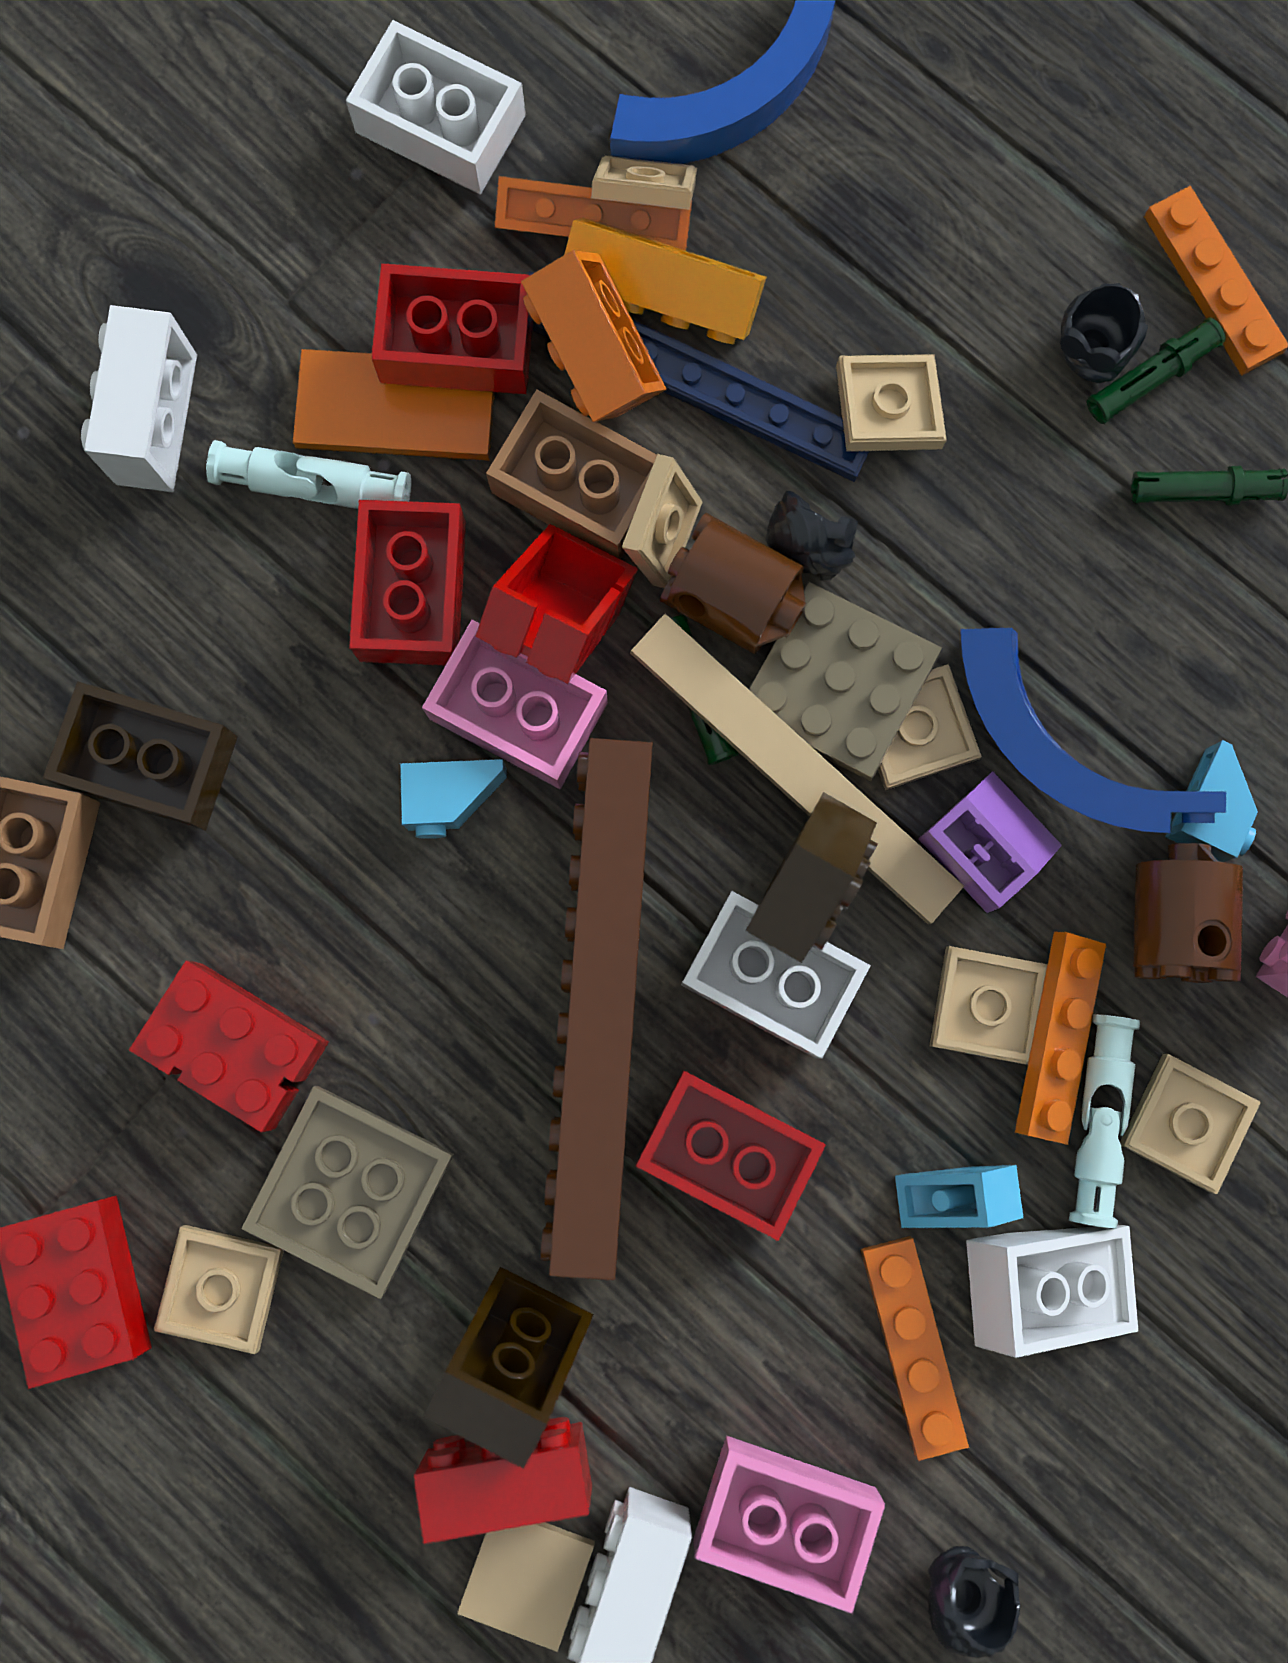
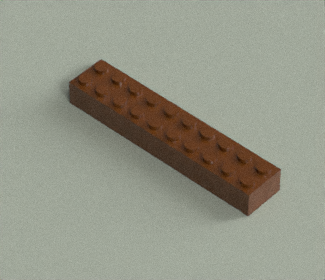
[541,738,653,1280]

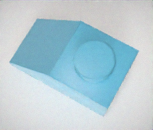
[1165,740,1258,862]
[400,759,507,838]
[895,1165,1023,1228]

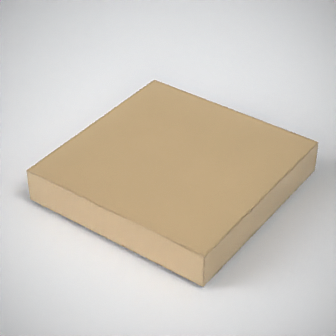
[591,155,697,210]
[836,355,947,451]
[622,454,702,588]
[878,664,982,790]
[930,946,1048,1065]
[1120,1054,1261,1195]
[154,1225,284,1354]
[457,1523,595,1652]

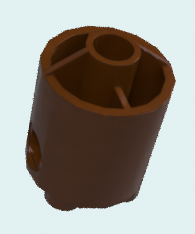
[660,513,806,654]
[1133,843,1243,983]

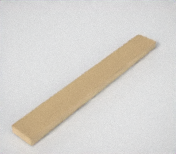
[630,614,964,924]

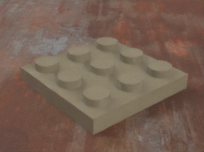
[749,582,942,782]
[241,1086,454,1299]

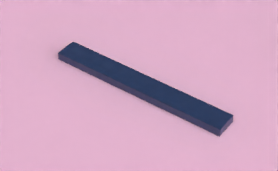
[527,271,870,482]

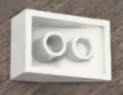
[966,1225,1138,1357]

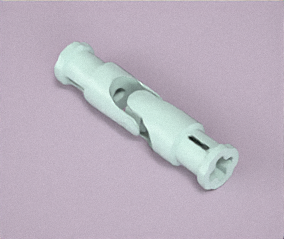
[206,440,411,509]
[1069,1014,1140,1229]

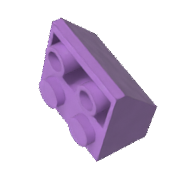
[918,771,1062,913]

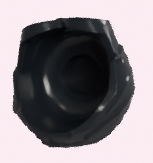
[1060,283,1148,383]
[766,491,858,581]
[928,1546,1021,1659]

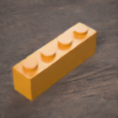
[564,218,766,344]

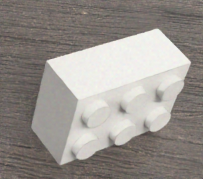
[346,20,526,194]
[81,305,197,492]
[681,891,871,1059]
[567,1487,691,1663]

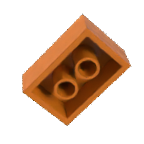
[521,250,667,422]

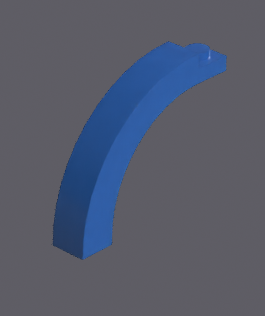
[610,0,836,164]
[961,628,1226,833]

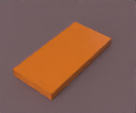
[293,349,495,460]

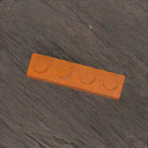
[495,176,692,251]
[1144,186,1288,376]
[1015,932,1106,1145]
[861,1236,969,1461]

